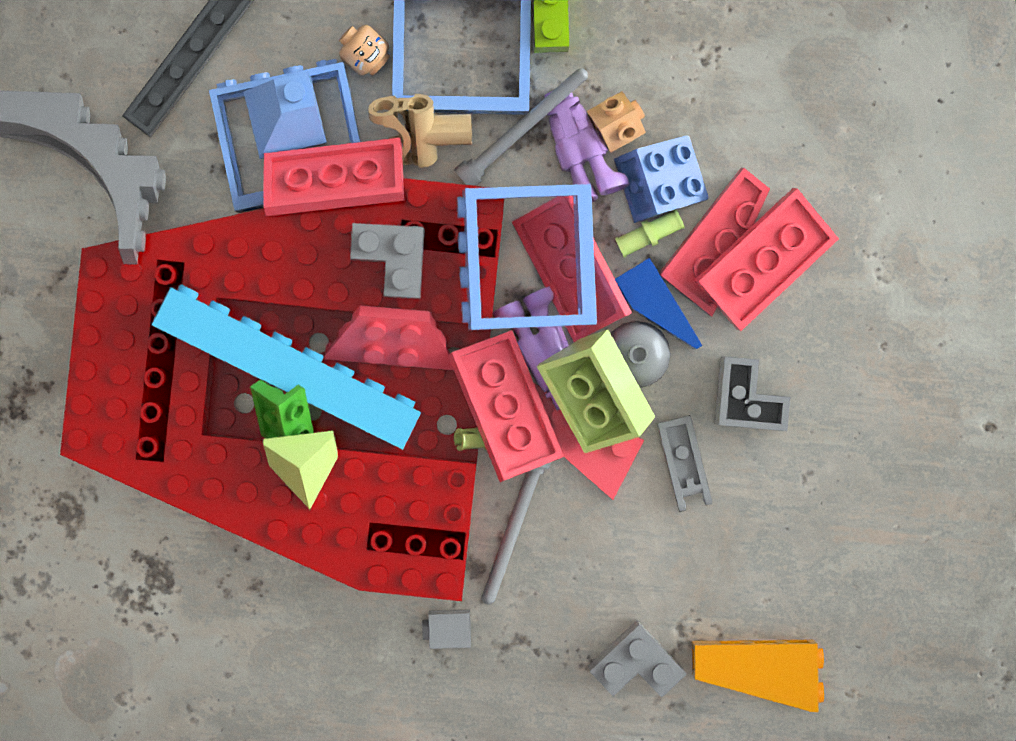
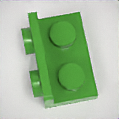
[250,379,314,439]

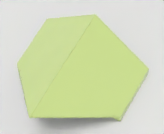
[263,431,338,510]

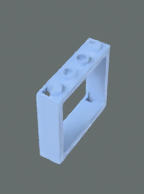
[392,0,531,115]
[209,59,361,213]
[457,184,597,330]

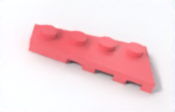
[659,168,770,317]
[534,383,644,500]

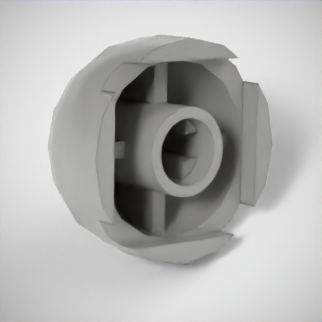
[611,321,671,388]

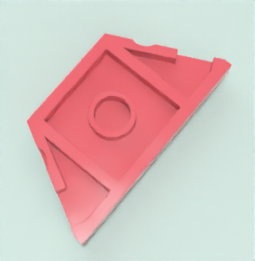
[325,305,454,370]

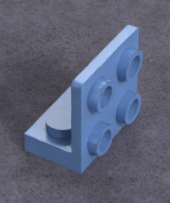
[614,135,709,223]

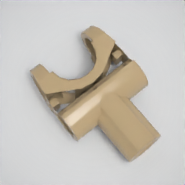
[368,94,472,168]

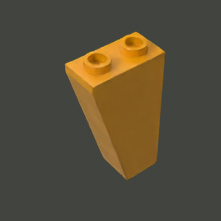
[692,639,824,712]

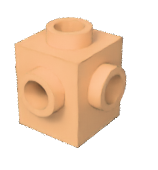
[587,91,646,153]

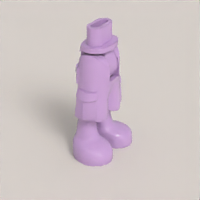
[544,91,630,203]
[493,287,568,411]

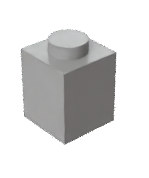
[422,610,471,649]

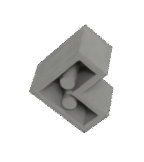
[351,223,425,299]
[715,357,790,431]
[588,620,687,698]

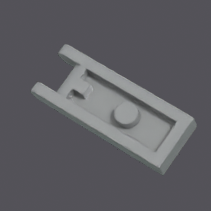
[657,415,712,512]

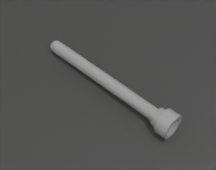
[454,68,588,186]
[482,463,551,605]

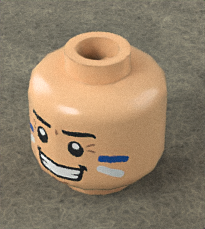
[339,25,390,76]

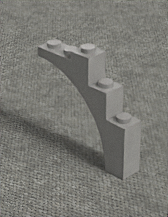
[0,91,166,265]

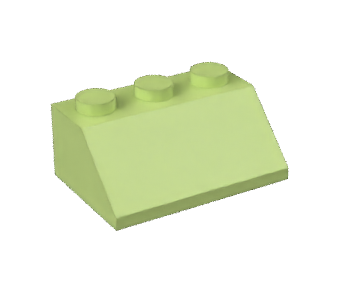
[537,329,655,453]

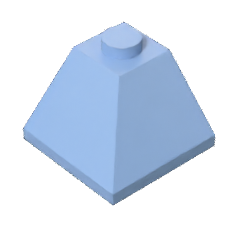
[244,71,327,159]

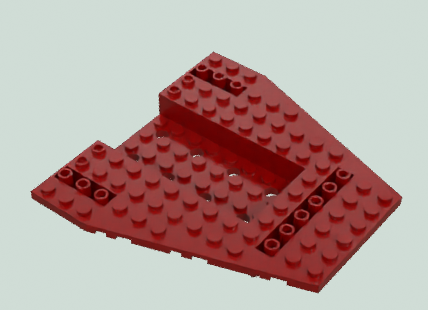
[60,178,505,602]

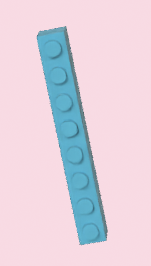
[151,284,421,449]

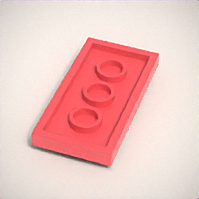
[263,137,404,216]
[695,188,839,331]
[512,196,632,342]
[448,330,564,482]

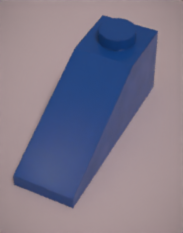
[615,258,703,349]

